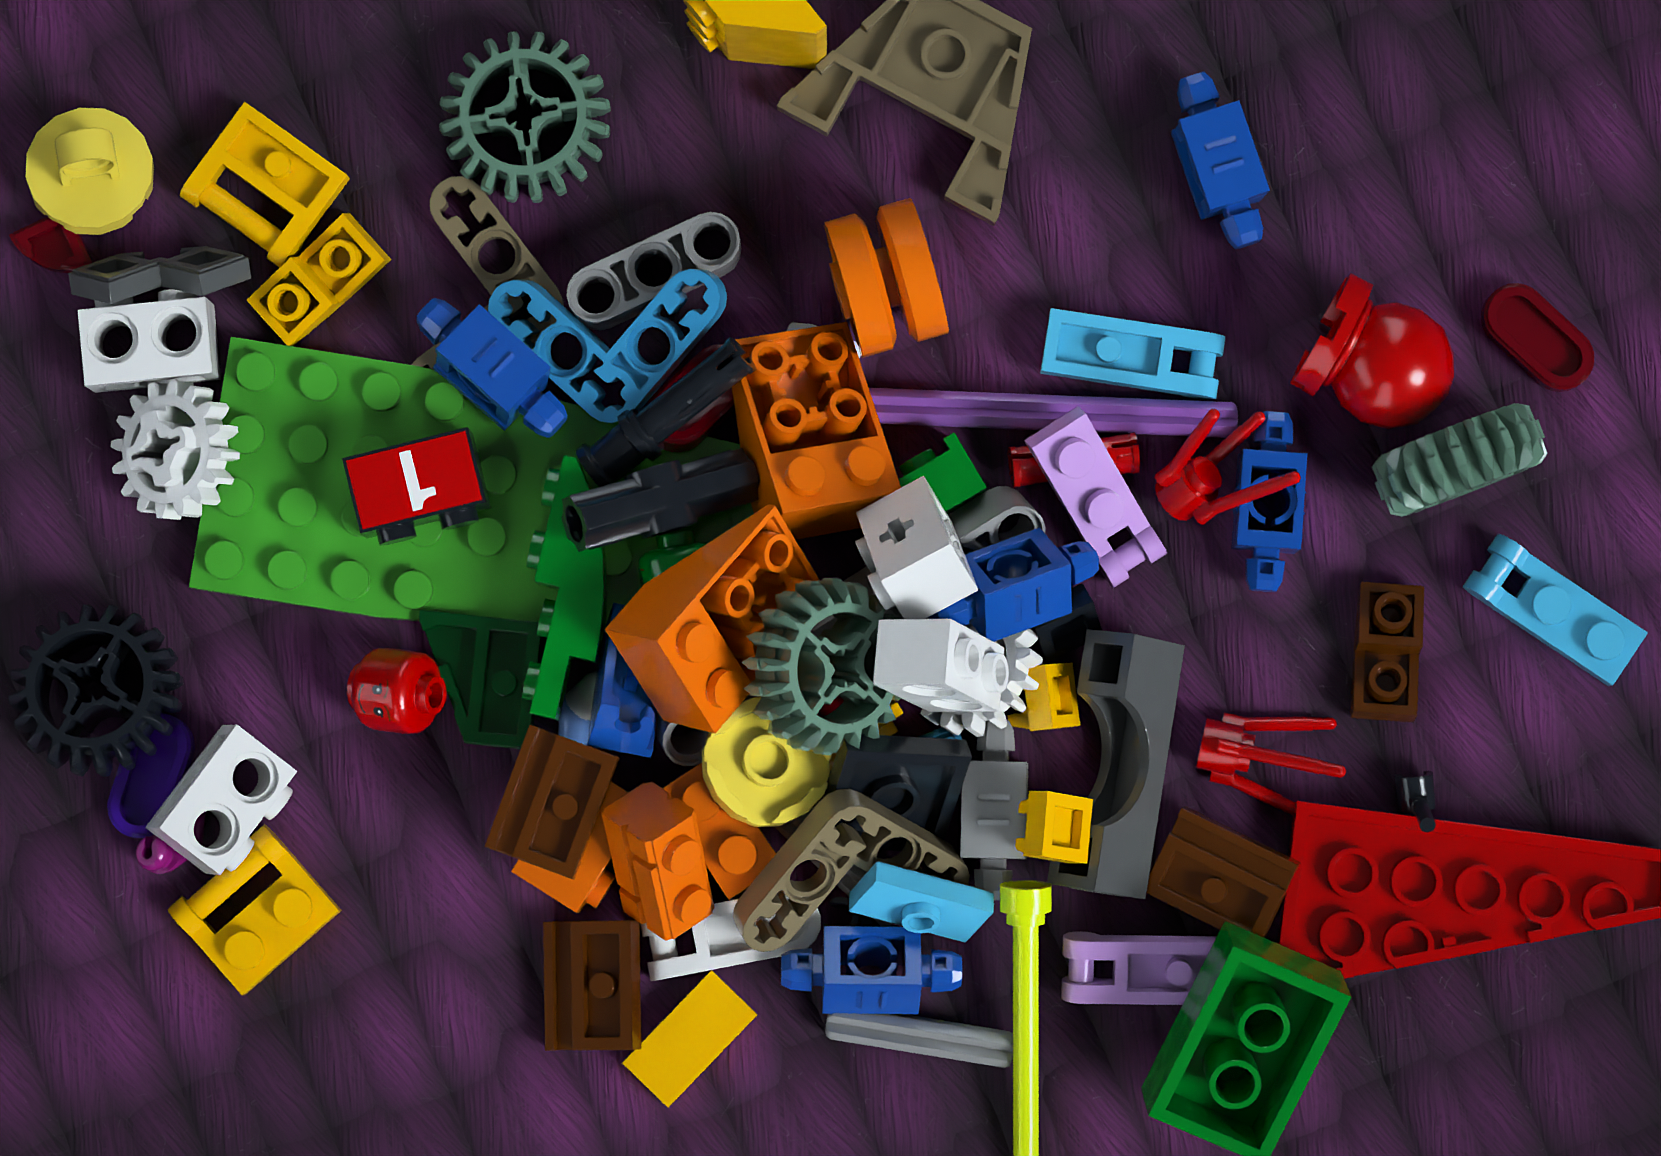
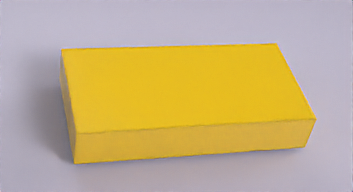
[622,970,758,1107]

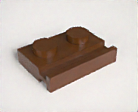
[484,725,619,880]
[1146,806,1301,938]
[543,920,641,1051]

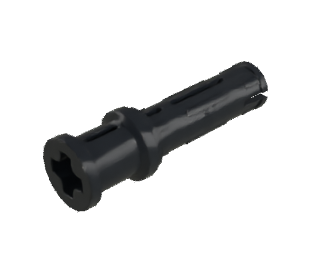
[575,337,756,487]

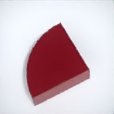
[9,216,94,273]

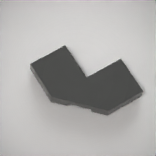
[68,246,251,304]

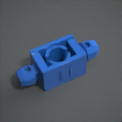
[1170,72,1270,249]
[416,298,568,438]
[1231,411,1308,592]
[928,527,1099,642]
[781,926,962,1014]

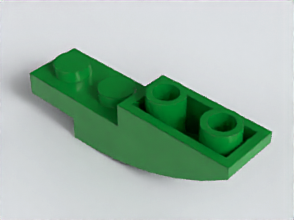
[522,455,608,721]

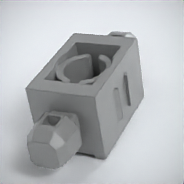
[960,720,1028,900]

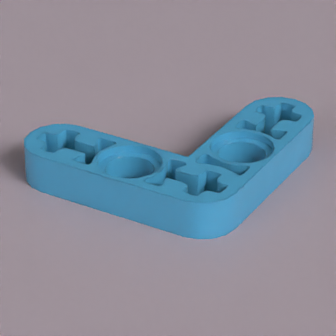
[488,269,727,423]

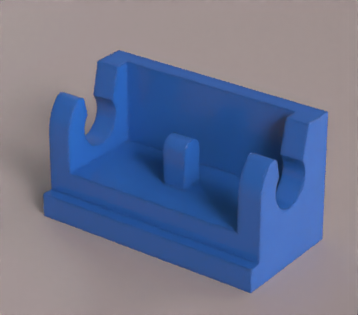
[587,603,657,758]

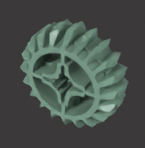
[439,31,611,203]
[1372,403,1548,517]
[741,578,902,755]

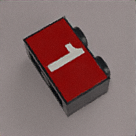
[342,427,491,546]

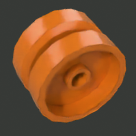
[824,198,949,358]

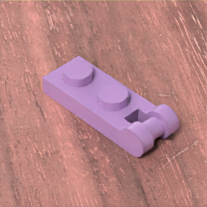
[1024,406,1167,588]
[1061,931,1217,1005]

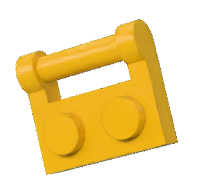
[180,102,350,268]
[167,824,342,996]

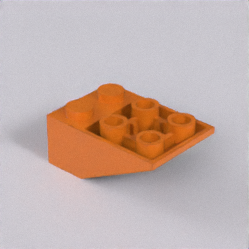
[732,322,901,540]
[605,504,820,734]

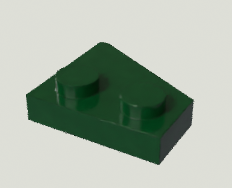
[419,610,543,749]

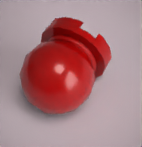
[1290,273,1454,429]

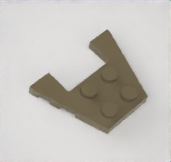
[777,0,1032,226]

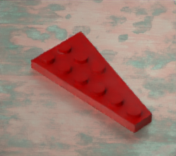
[1277,801,1661,979]

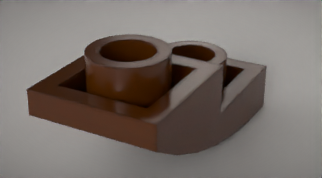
[1350,582,1424,722]

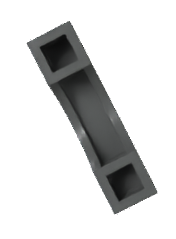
[1047,629,1185,899]

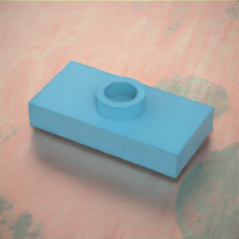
[849,861,994,943]

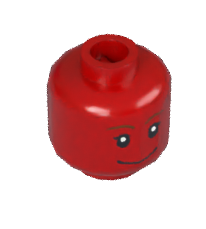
[347,648,447,734]

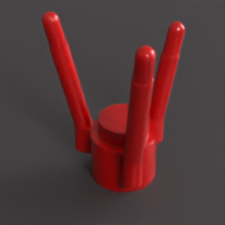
[1155,409,1301,525]
[1196,712,1346,815]

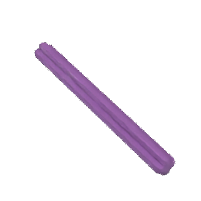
[869,388,1238,438]

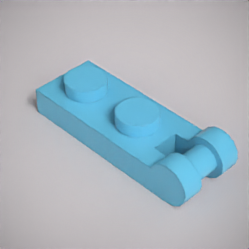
[1040,308,1226,400]
[1463,534,1648,687]

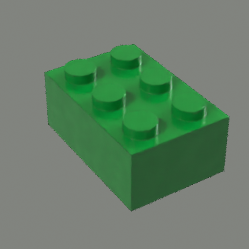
[1141,921,1352,1156]

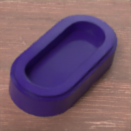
[107,713,195,839]

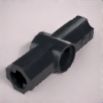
[561,448,760,552]

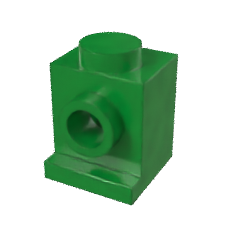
[898,432,987,515]

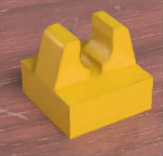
[1007,663,1080,731]
[1015,791,1093,864]

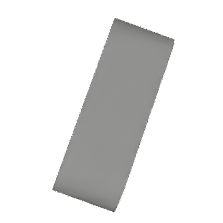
[566,212,742,331]

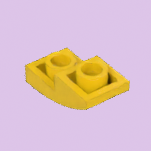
[247,213,392,346]

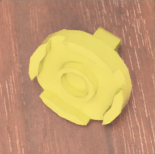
[25,108,154,235]
[702,697,832,827]

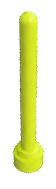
[1000,880,1052,1156]

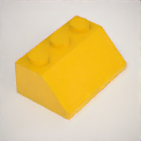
[683,0,827,69]

